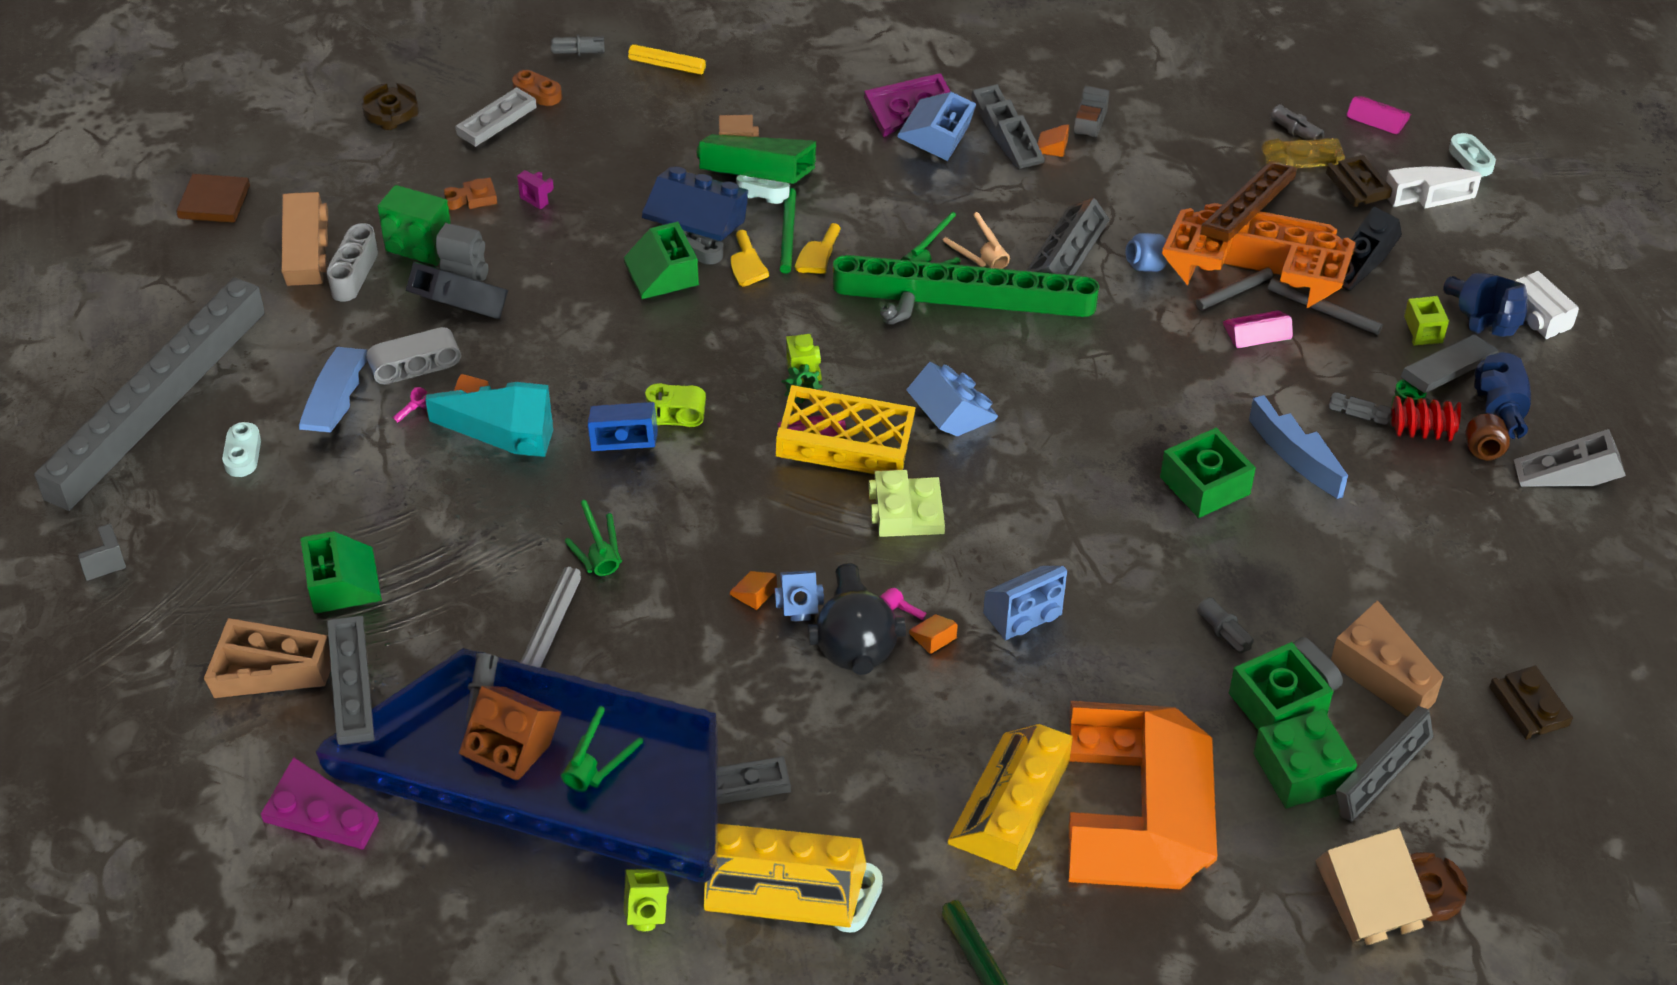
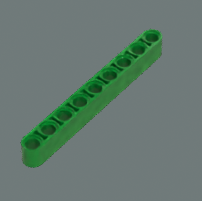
[833,255,1099,317]

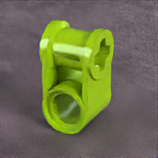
[645,383,706,427]

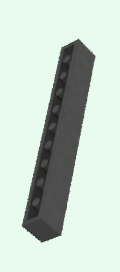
[34,277,265,511]

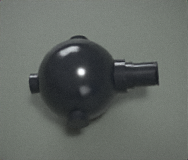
[808,563,906,675]

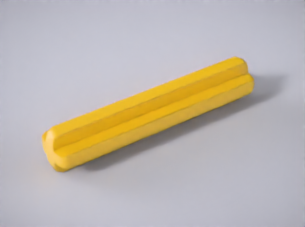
[628,44,706,75]

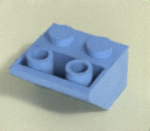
[897,92,976,161]
[906,362,998,436]
[983,566,1067,641]

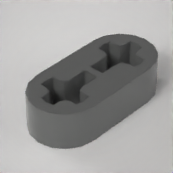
[683,230,723,264]
[1292,637,1343,691]

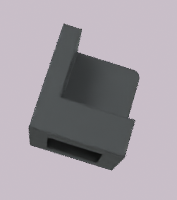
[78,523,126,581]

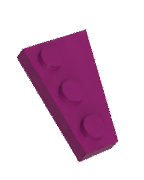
[864,73,951,138]
[261,757,379,850]

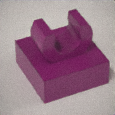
[517,170,554,210]

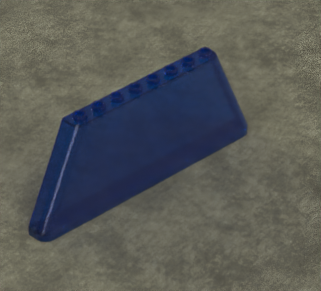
[316,648,718,882]

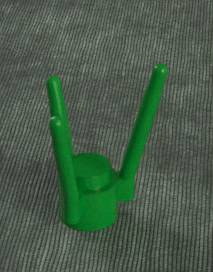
[901,212,961,264]
[565,499,622,576]
[561,706,643,792]

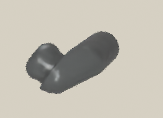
[880,292,915,325]

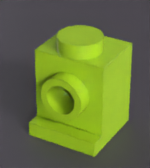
[1404,296,1449,346]
[786,334,822,383]
[623,869,669,931]

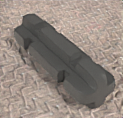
[1329,392,1392,425]

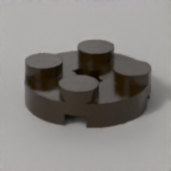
[362,83,419,130]

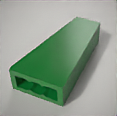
[697,134,816,184]

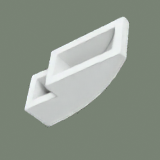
[1386,167,1482,208]

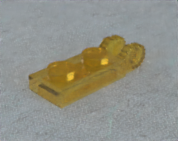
[1262,138,1345,168]

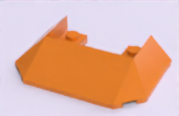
[1162,203,1355,308]
[1069,701,1217,889]

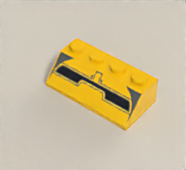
[947,724,1073,870]
[704,823,866,928]

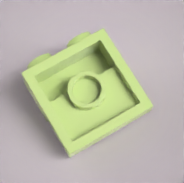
[869,470,945,537]

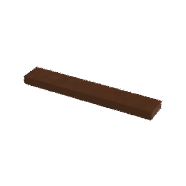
[1200,160,1297,242]

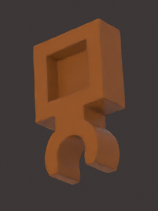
[444,177,497,210]

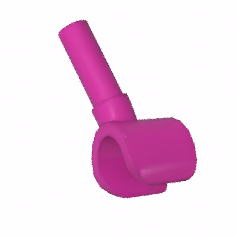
[392,387,427,423]
[880,588,927,620]

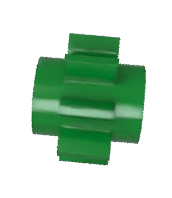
[781,364,823,404]

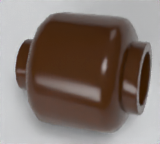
[1465,413,1510,461]

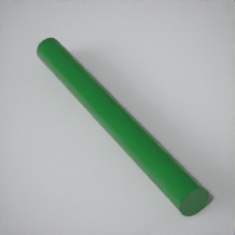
[780,188,796,274]

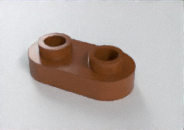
[512,70,562,106]

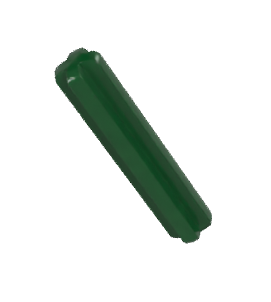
[942,900,1009,985]

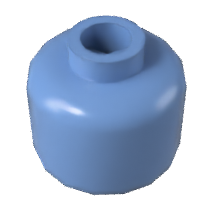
[1125,233,1168,272]

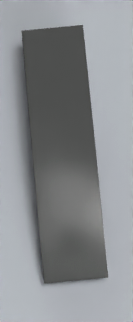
[971,84,1045,169]

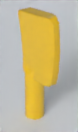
[795,223,841,274]
[731,230,769,286]

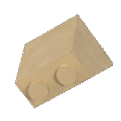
[1315,828,1432,946]

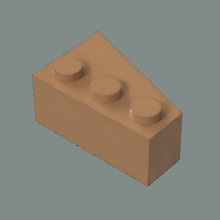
[282,192,328,286]
[1331,600,1443,717]
[204,618,331,698]

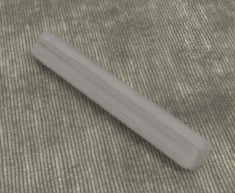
[519,566,581,677]

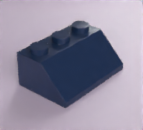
[642,167,749,241]

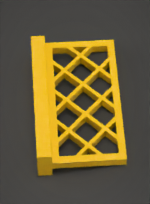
[776,385,916,474]

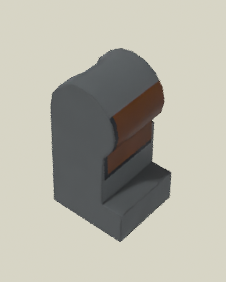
[1074,86,1110,138]

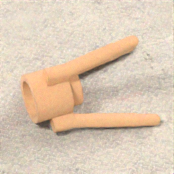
[943,212,1010,269]

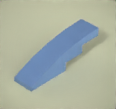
[299,347,367,433]
[1249,395,1348,499]

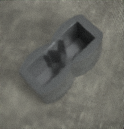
[436,223,488,281]

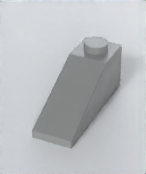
[1514,429,1626,487]

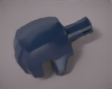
[1443,273,1528,337]
[1474,352,1531,439]

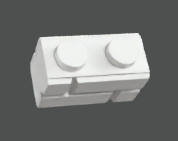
[1515,271,1579,339]

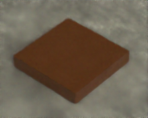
[176,174,250,223]

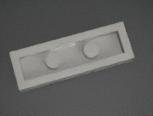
[455,87,537,147]

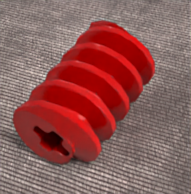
[1391,396,1461,441]

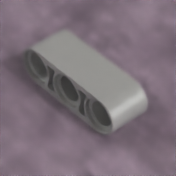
[327,223,378,302]
[366,327,461,384]

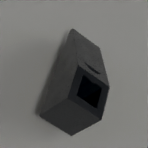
[1342,207,1402,291]
[405,262,508,319]

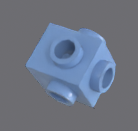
[775,570,824,621]

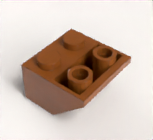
[459,686,561,780]

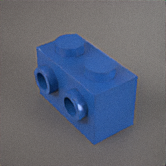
[588,402,658,451]

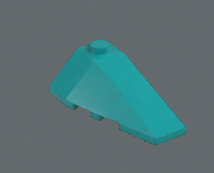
[425,382,554,457]

